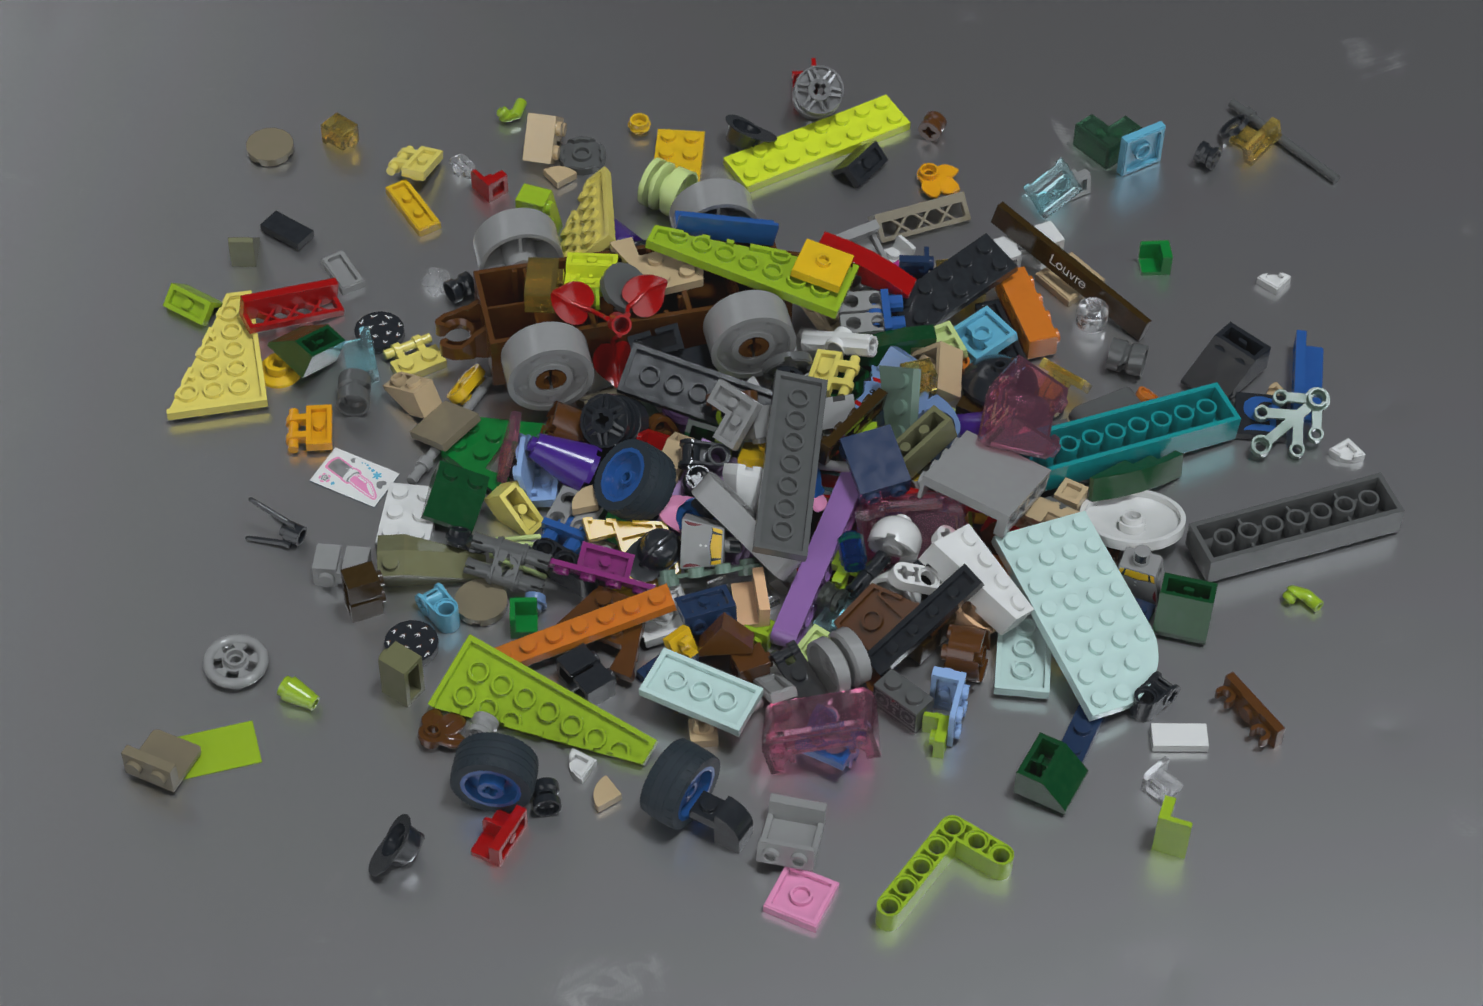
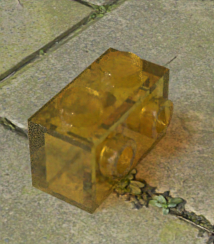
[524,257,564,313]

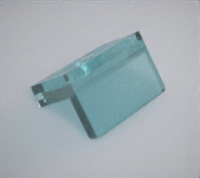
[343,326,381,383]

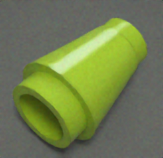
[277,675,320,711]

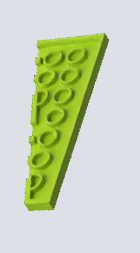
[645,225,859,319]
[428,634,659,766]

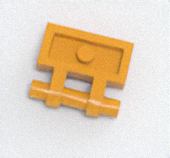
[286,404,333,453]

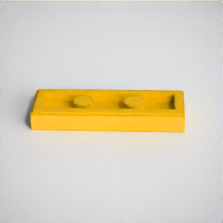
[385,178,441,237]

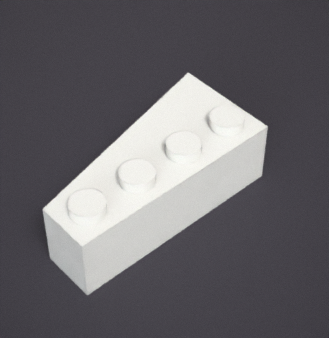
[918,524,1034,635]

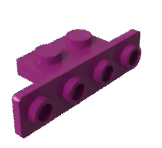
[548,541,656,595]

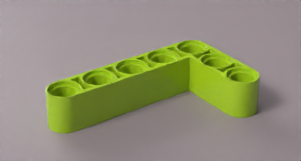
[875,815,1014,932]

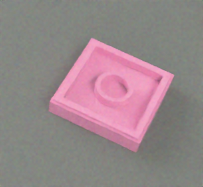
[763,867,840,933]

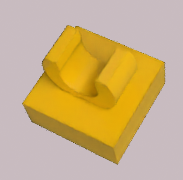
[662,625,698,658]

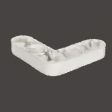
[888,525,955,595]

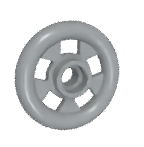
[203,634,269,689]

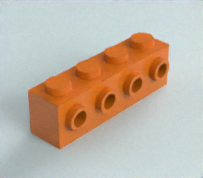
[994,266,1060,359]

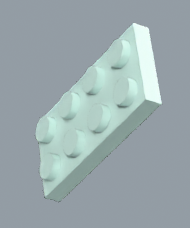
[994,614,1052,699]
[639,647,763,737]

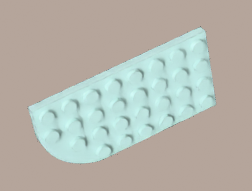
[991,511,1159,721]

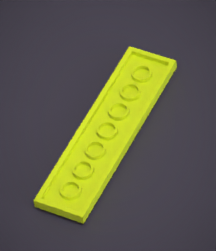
[723,95,911,193]

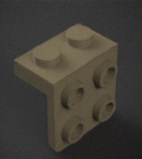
[121,729,201,792]

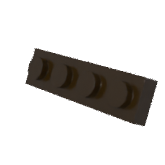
[818,387,888,466]

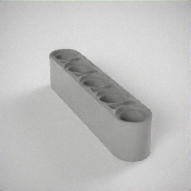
[691,471,801,581]

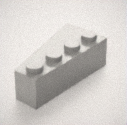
[744,394,855,444]

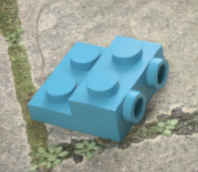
[954,306,1018,363]

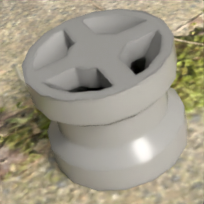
[465,711,499,737]

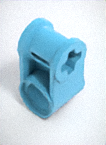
[415,582,460,634]

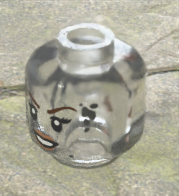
[1075,297,1109,334]

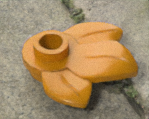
[917,163,960,199]

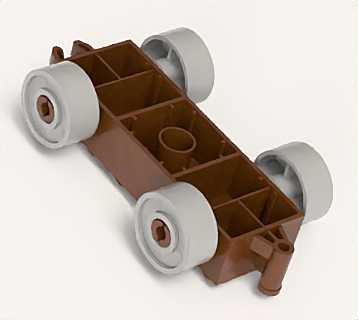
[435,178,800,411]

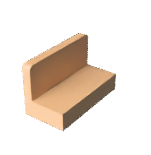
[731,567,770,627]

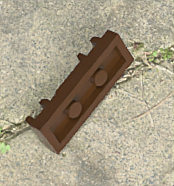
[1214,672,1286,748]

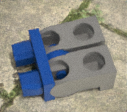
[838,289,906,335]
[541,485,608,555]

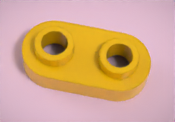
[447,364,486,405]

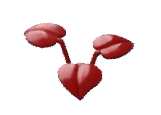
[550,274,668,388]

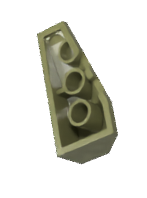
[377,534,486,587]

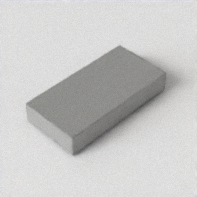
[321,250,365,296]
[753,672,798,704]

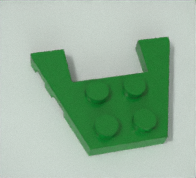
[441,417,545,492]

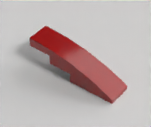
[819,231,917,299]

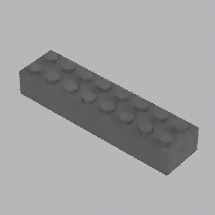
[1185,472,1404,582]

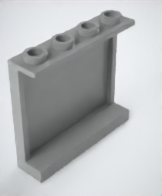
[917,430,1051,538]

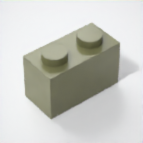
[378,641,425,707]

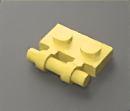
[386,145,443,181]
[382,333,447,377]
[808,349,860,397]

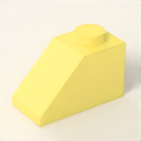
[484,480,544,535]

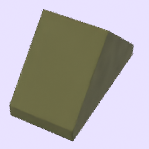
[228,237,260,267]

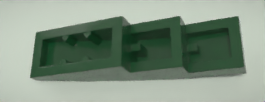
[843,325,937,367]
[1088,450,1183,502]

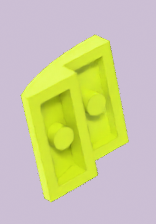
[564,252,618,297]

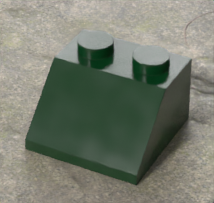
[421,460,490,534]

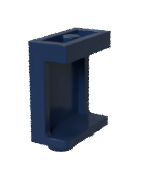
[839,424,911,505]

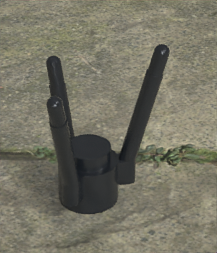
[245,497,307,549]

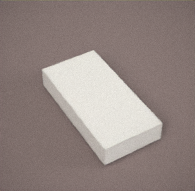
[1150,723,1209,752]

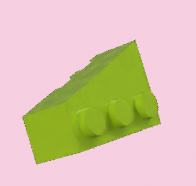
[515,183,563,235]

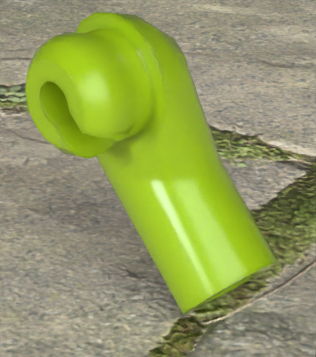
[496,98,527,123]
[1282,585,1324,612]

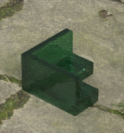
[1073,114,1142,170]

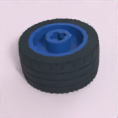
[594,439,676,522]
[450,732,539,813]
[640,738,720,830]

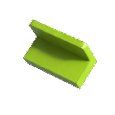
[163,283,223,326]
[1151,795,1193,859]

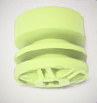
[637,157,698,216]

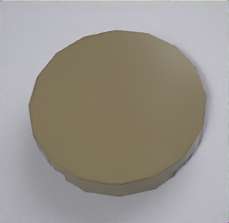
[246,128,294,167]
[454,579,508,626]

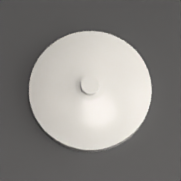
[1080,490,1186,551]

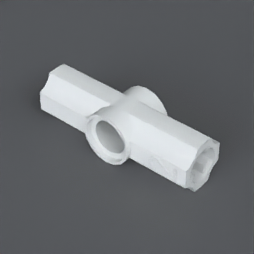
[800,326,878,357]

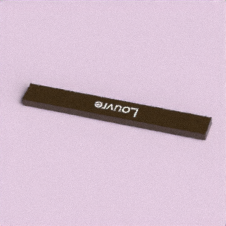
[991,202,1152,341]

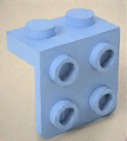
[513,436,561,508]
[930,666,970,747]

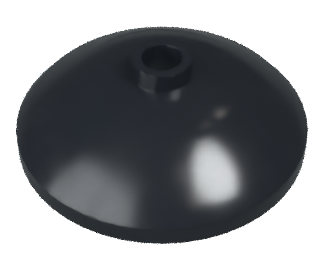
[961,354,1038,408]

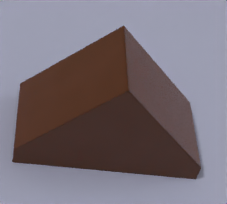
[698,612,755,656]

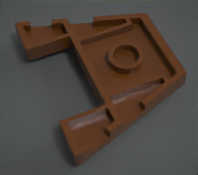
[834,583,949,694]
[557,585,646,683]

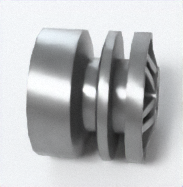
[792,65,844,121]

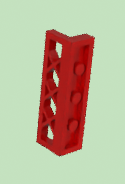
[239,278,345,334]

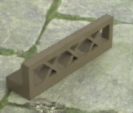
[867,191,971,243]

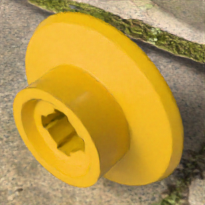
[262,353,301,389]

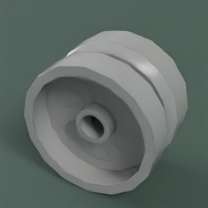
[806,626,872,697]

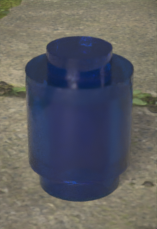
[837,530,867,573]

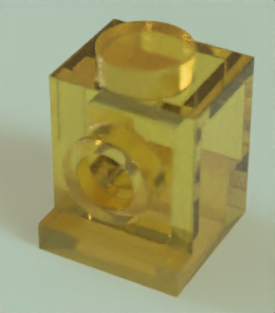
[320,112,359,151]
[900,358,938,394]

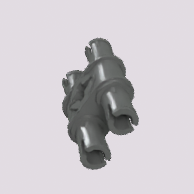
[463,531,553,593]

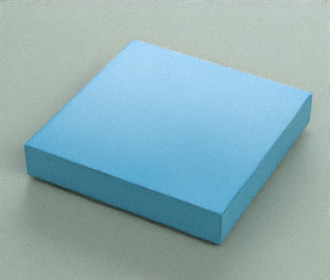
[1116,121,1166,177]

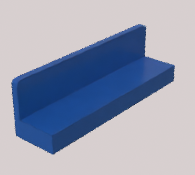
[673,210,779,246]
[1290,330,1324,424]

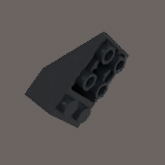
[1181,322,1271,401]

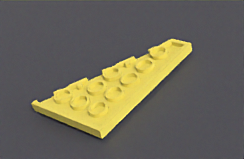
[560,166,616,257]
[166,290,268,421]

